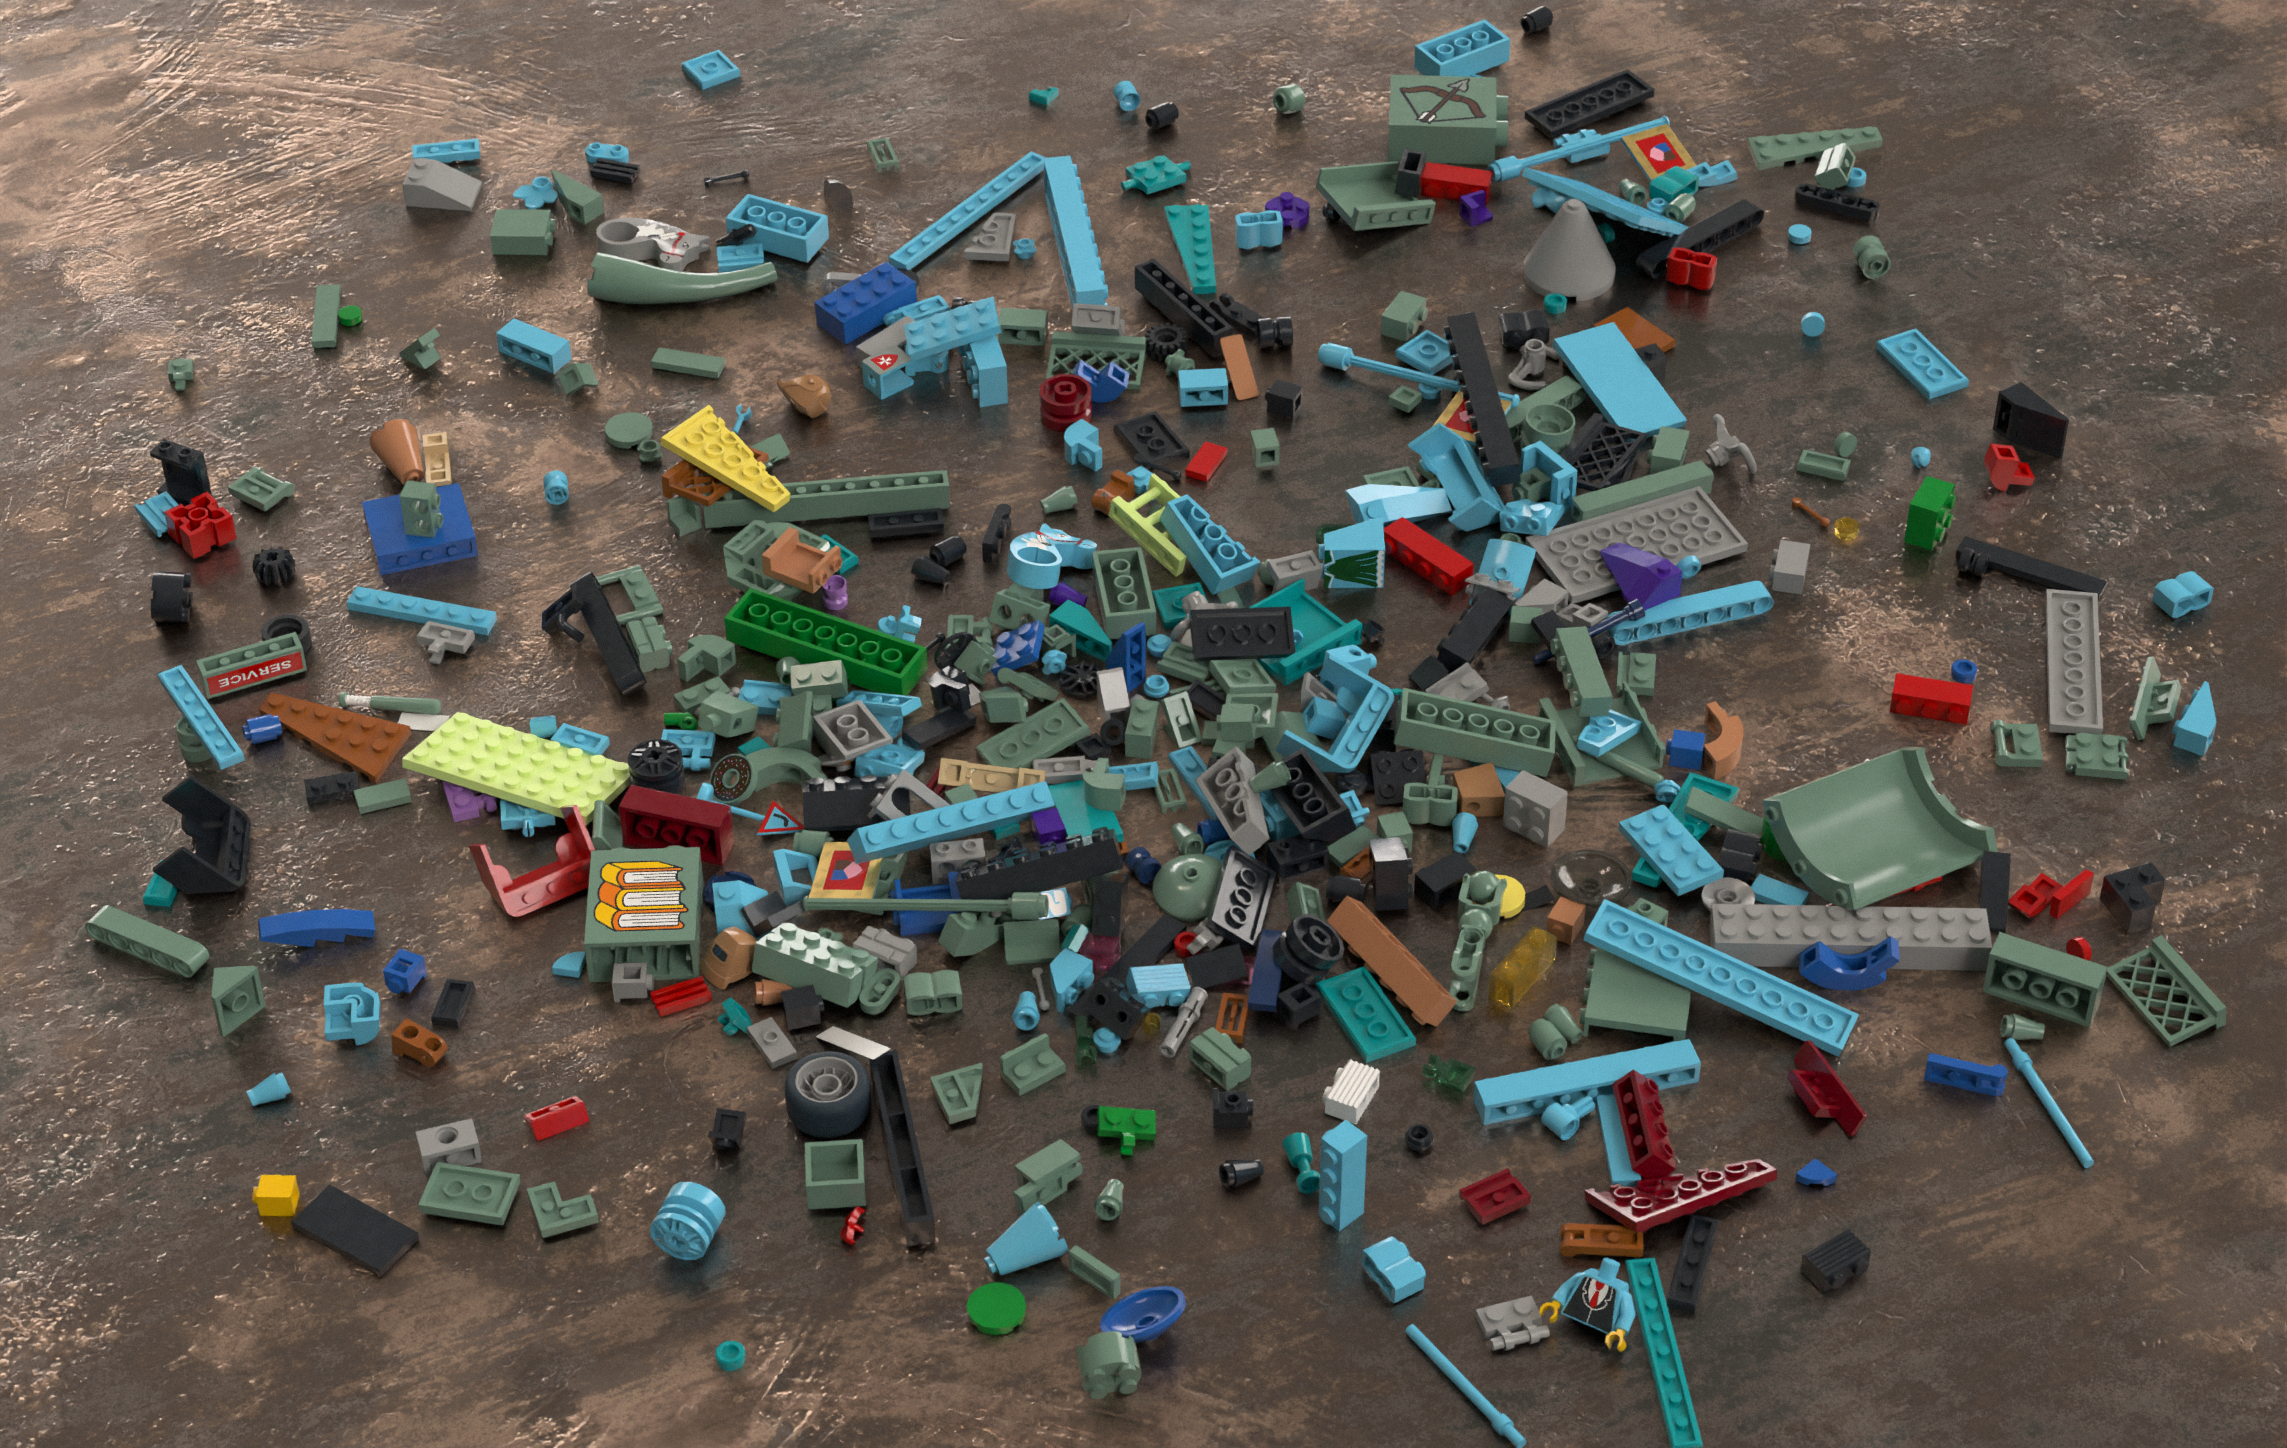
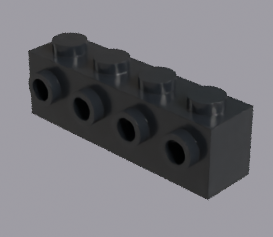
[1436,586,1514,672]

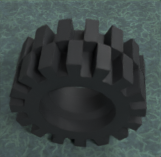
[1145,323,1187,363]

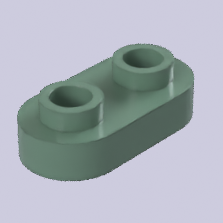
[859,969,901,1014]

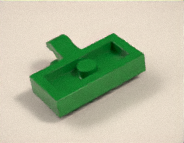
[1097,1106,1156,1156]

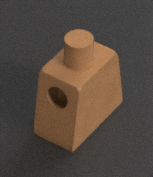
[1452,762,1505,816]

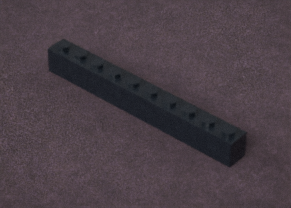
[1443,312,1521,487]

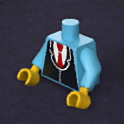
[1540,1258,1636,1352]

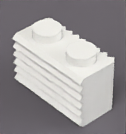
[1322,1059,1380,1124]

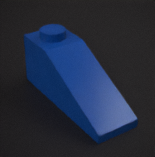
[1106,622,1146,693]

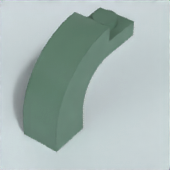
[745,747,828,793]

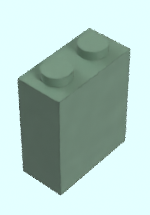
[490,209,556,255]

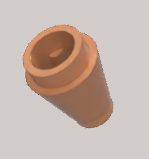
[753,979,794,1006]

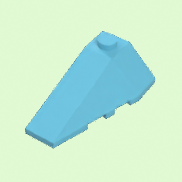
[1345,484,1452,529]

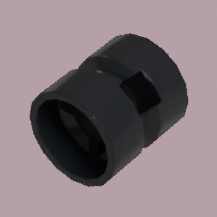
[1256,316,1293,349]

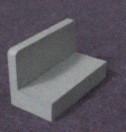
[1267,550,1323,594]

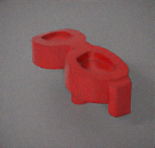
[840,1206,866,1245]

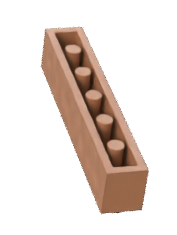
[1327,896,1457,1027]

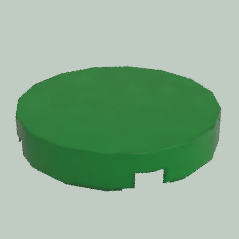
[967,1282,1026,1335]

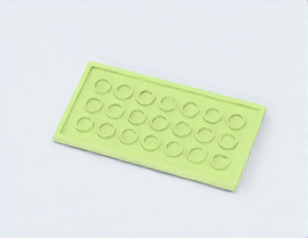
[402,712,631,825]

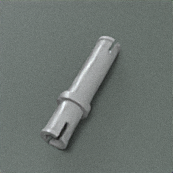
[1159,987,1208,1058]

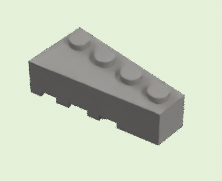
[1195,746,1269,855]

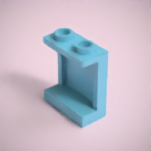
[1520,441,1577,513]

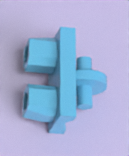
[877,605,922,643]

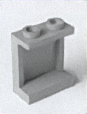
[1071,303,1125,336]

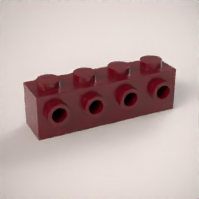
[1612,1069,1676,1179]

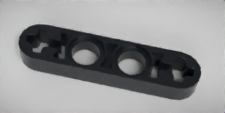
[1794,183,1880,221]

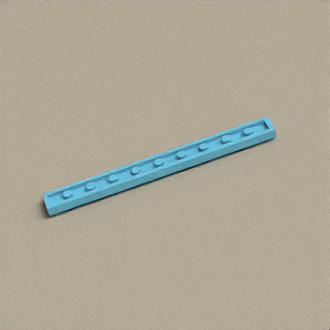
[889,151,1045,270]

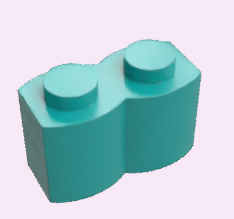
[1649,166,1699,203]

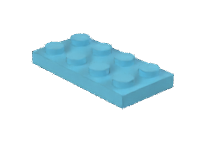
[904,297,1002,361]
[1618,804,1724,896]

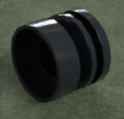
[627,739,686,796]

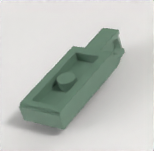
[1014,1162,1083,1217]

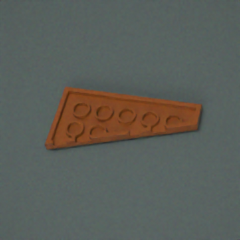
[259,692,411,784]

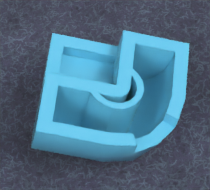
[324,983,380,1046]

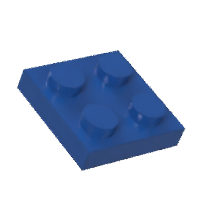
[990,620,1045,677]

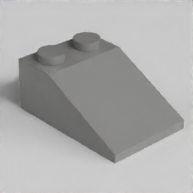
[402,158,482,211]
[813,699,893,760]

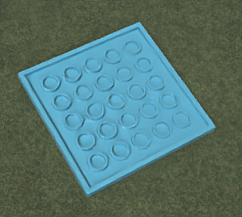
[1522,167,1689,237]

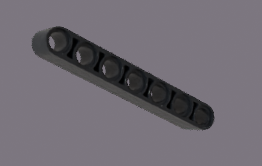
[1636,199,1764,279]
[569,571,647,696]

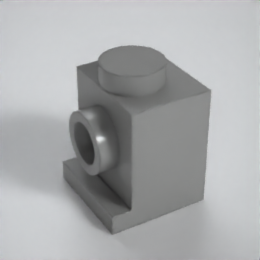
[612,963,654,1002]

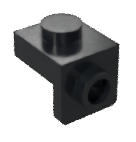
[708,1108,747,1150]

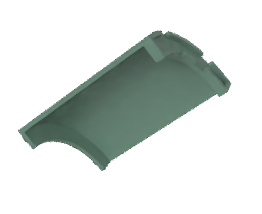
[1762,747,1998,910]

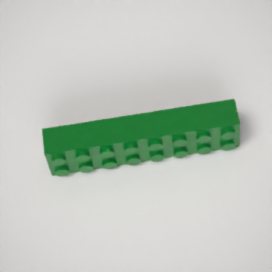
[724,588,928,696]

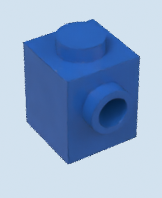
[1665,729,1705,770]

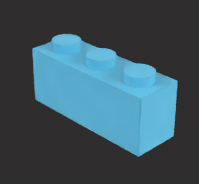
[496,318,571,374]

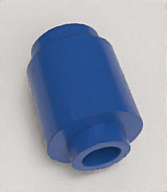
[242,714,282,745]

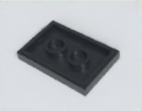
[1114,411,1190,471]

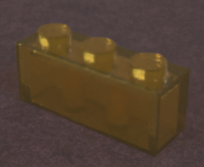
[1489,926,1557,1008]

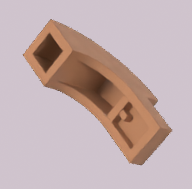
[1702,701,1744,780]

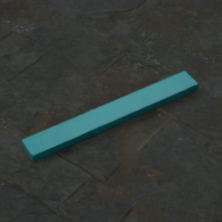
[1625,1258,1703,1448]

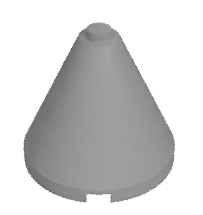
[1524,199,1616,302]

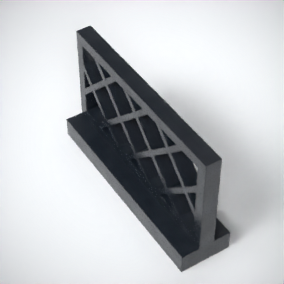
[1559,413,1647,492]

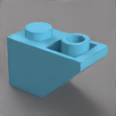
[1050,948,1094,1013]

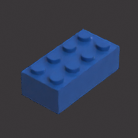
[814,262,917,345]

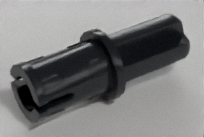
[716,224,757,247]

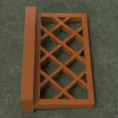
[661,446,769,507]

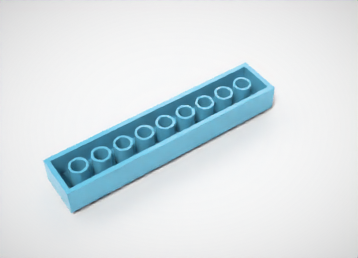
[1044,156,1108,309]

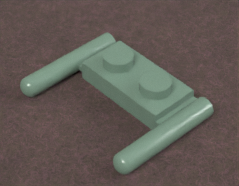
[596,565,663,625]

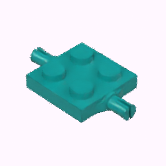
[1121,155,1191,195]

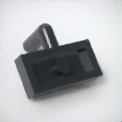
[541,584,584,643]

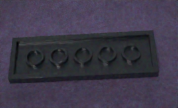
[1524,69,1655,139]

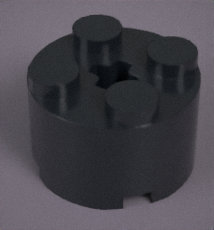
[151,572,193,623]

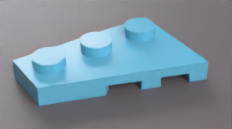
[1577,710,1642,757]

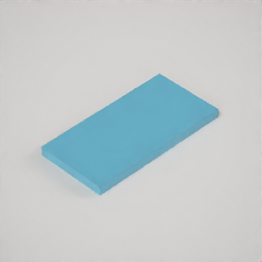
[1552,322,1687,442]

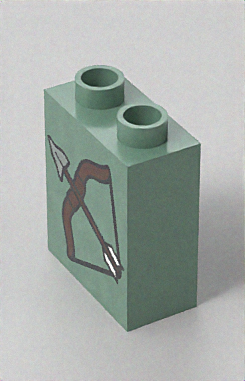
[1388,75,1508,165]

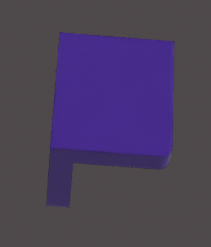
[1459,190,1493,227]

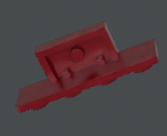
[1786,1040,1867,1136]

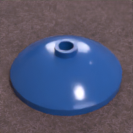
[1100,1286,1186,1343]

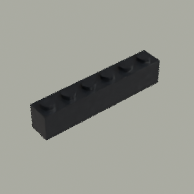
[1135,258,1233,358]

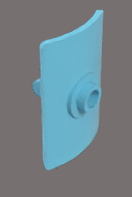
[1469,539,1536,615]

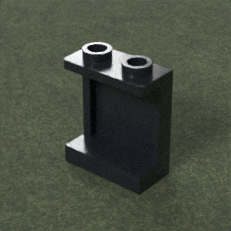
[150,439,212,507]

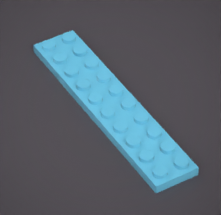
[1583,899,1859,1057]

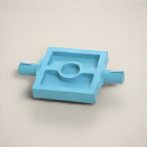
[500,798,555,837]

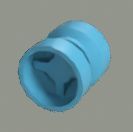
[1113,81,1140,111]
[543,470,569,505]

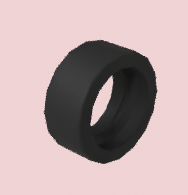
[261,614,312,654]

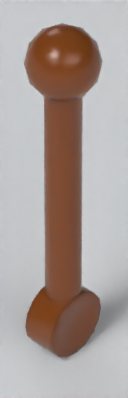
[1792,497,1830,527]

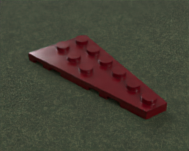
[1584,1159,1777,1233]

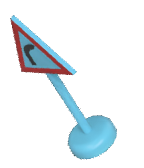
[696,782,804,836]

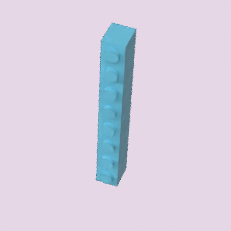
[847,781,1055,864]
[1473,1039,1701,1125]

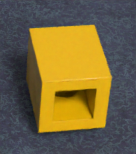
[253,1175,300,1217]

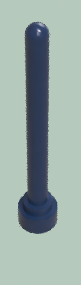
[1533,599,1645,664]

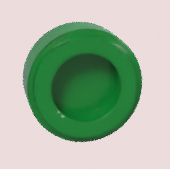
[338,305,362,326]

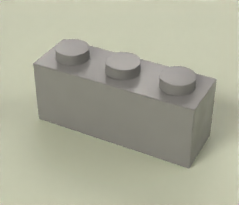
[856,316,915,368]

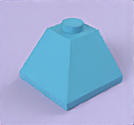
[712,880,772,941]

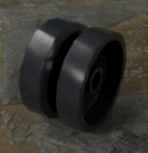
[1272,914,1344,985]

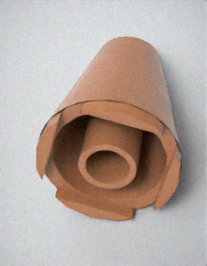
[370,419,424,485]

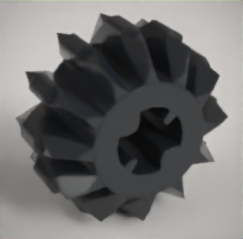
[252,546,296,586]

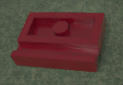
[1459,1168,1531,1225]

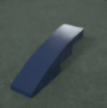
[1248,929,1285,1012]

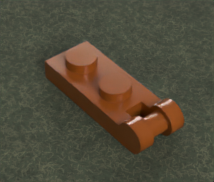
[1560,1223,1643,1257]

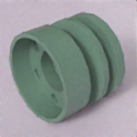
[1520,403,1575,455]

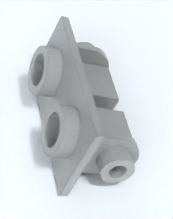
[1465,573,1521,606]

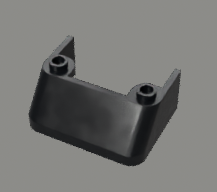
[153,775,251,894]

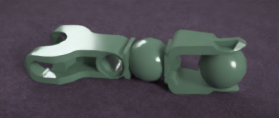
[1450,870,1507,1011]

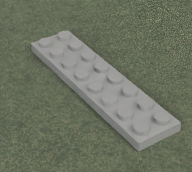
[2045,589,2103,734]

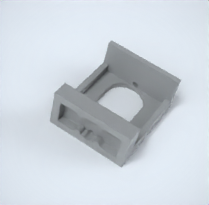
[868,769,950,855]

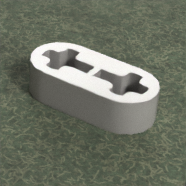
[822,272,861,294]

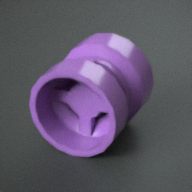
[822,575,848,610]

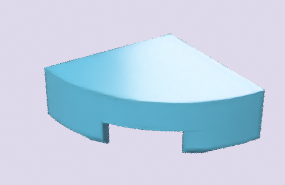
[552,952,586,978]

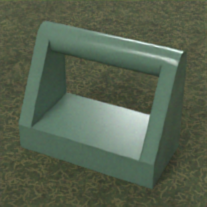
[592,800,623,851]

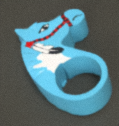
[1007,524,1097,589]

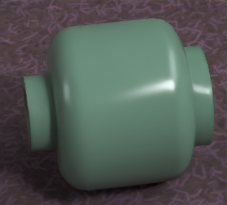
[1273,84,1305,114]

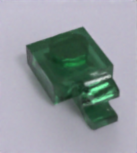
[1075,1016,1097,1065]

